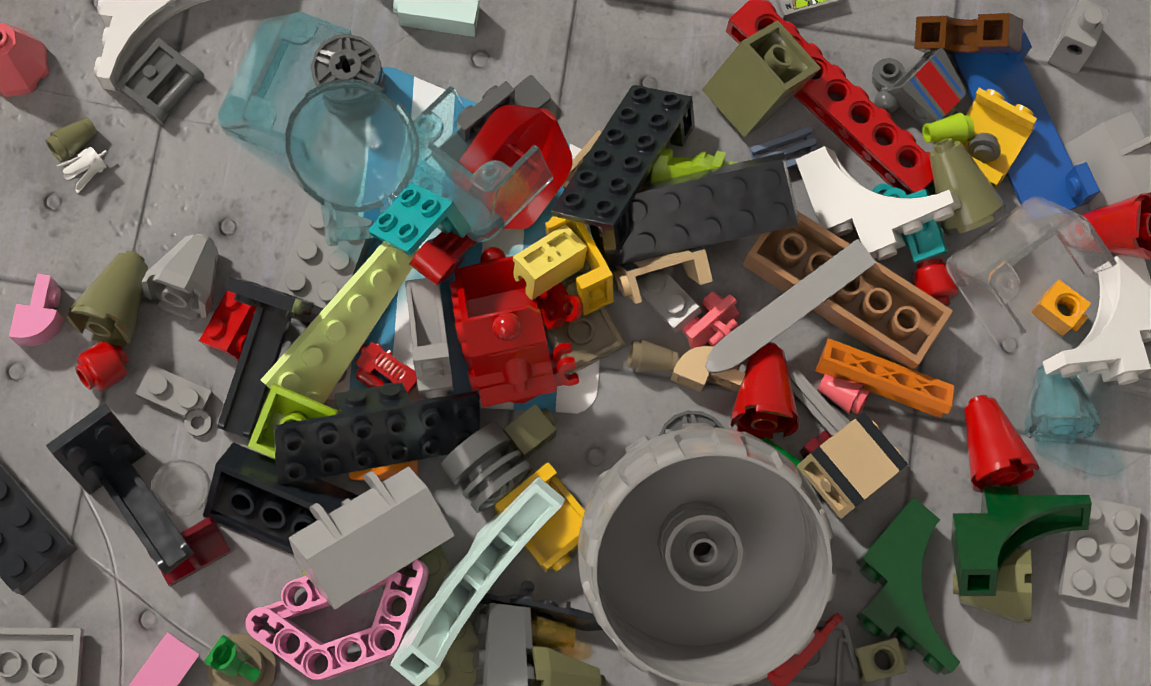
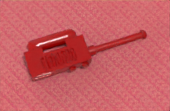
[317,314,417,396]

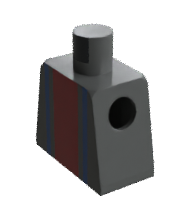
[886,48,966,126]

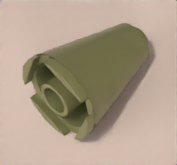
[929,138,1006,235]
[66,251,148,348]

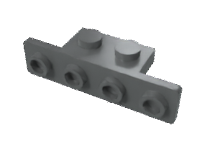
[433,75,551,177]

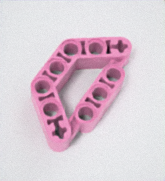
[245,559,429,680]

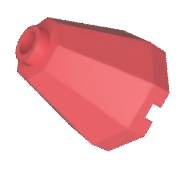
[0,23,49,97]

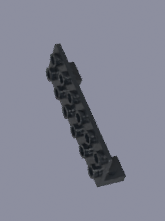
[552,85,695,255]

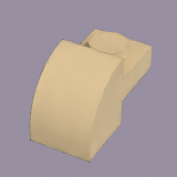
[670,346,746,393]

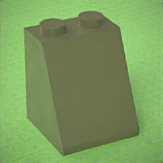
[702,21,821,137]

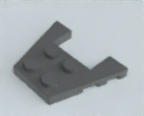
[748,620,862,686]

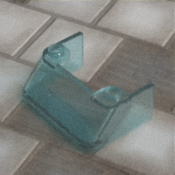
[218,12,352,164]
[400,86,553,242]

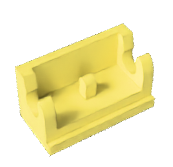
[513,224,587,300]

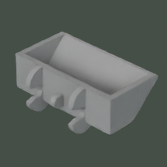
[1064,111,1151,257]
[289,466,455,610]

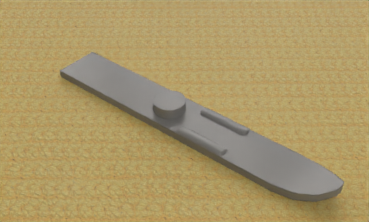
[705,239,877,373]

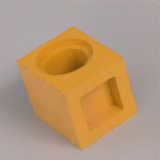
[1031,279,1091,337]

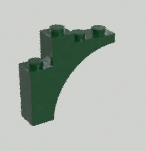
[951,486,1092,596]
[856,497,960,675]

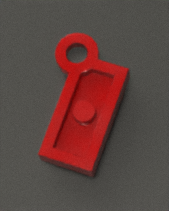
[536,282,583,330]

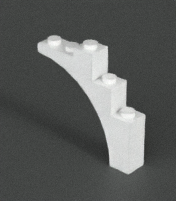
[94,0,210,91]

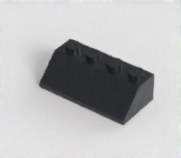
[203,442,359,555]

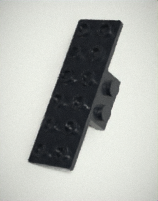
[273,382,480,485]

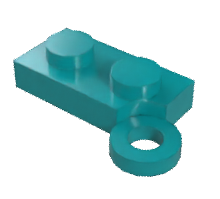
[883,187,949,263]

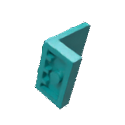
[368,182,471,255]

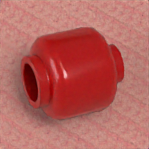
[912,258,959,306]
[75,341,129,392]

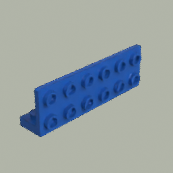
[952,29,1100,224]

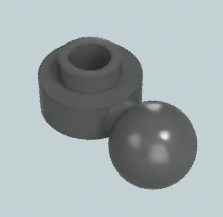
[872,58,905,115]

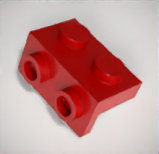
[199,291,257,361]

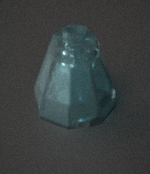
[1024,365,1100,444]

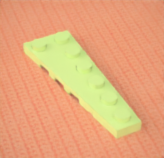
[261,242,420,404]

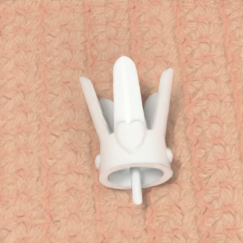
[56,147,107,193]

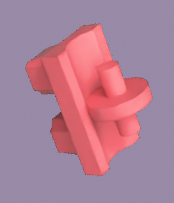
[681,291,740,349]

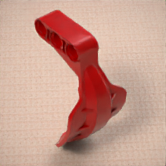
[409,105,573,286]

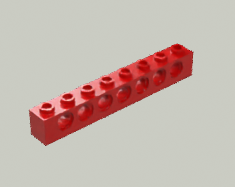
[726,0,934,195]

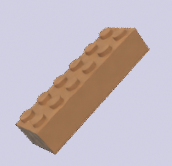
[742,211,953,370]

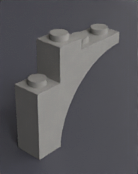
[405,278,454,399]

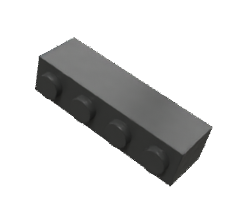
[472,603,535,686]

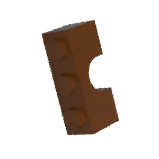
[914,13,1023,54]

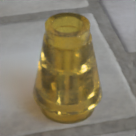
[531,615,576,649]

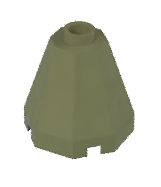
[953,549,1032,623]
[527,645,606,686]

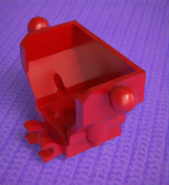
[449,247,580,408]

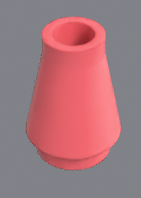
[817,374,870,415]

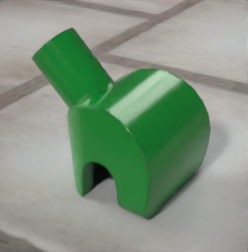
[204,635,261,683]

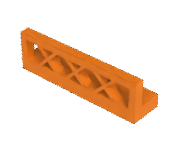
[815,338,955,418]

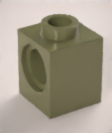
[503,404,557,461]
[854,638,908,684]

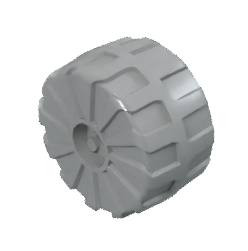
[578,423,837,686]

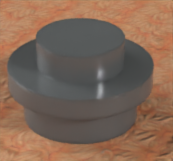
[967,133,1001,163]

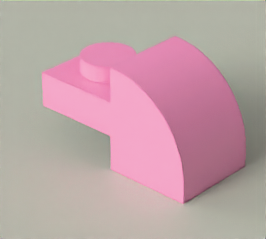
[9,274,64,346]

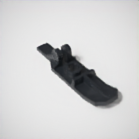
[479,580,603,631]

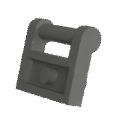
[115,38,205,124]

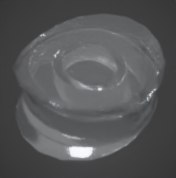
[151,460,211,516]

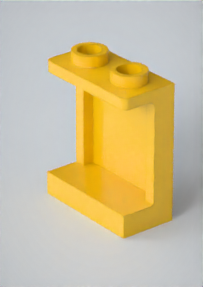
[495,462,585,574]

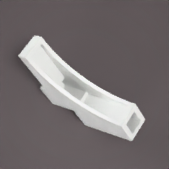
[795,146,962,260]
[1043,255,1151,385]

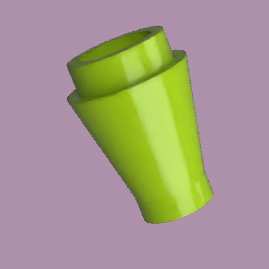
[922,113,975,145]

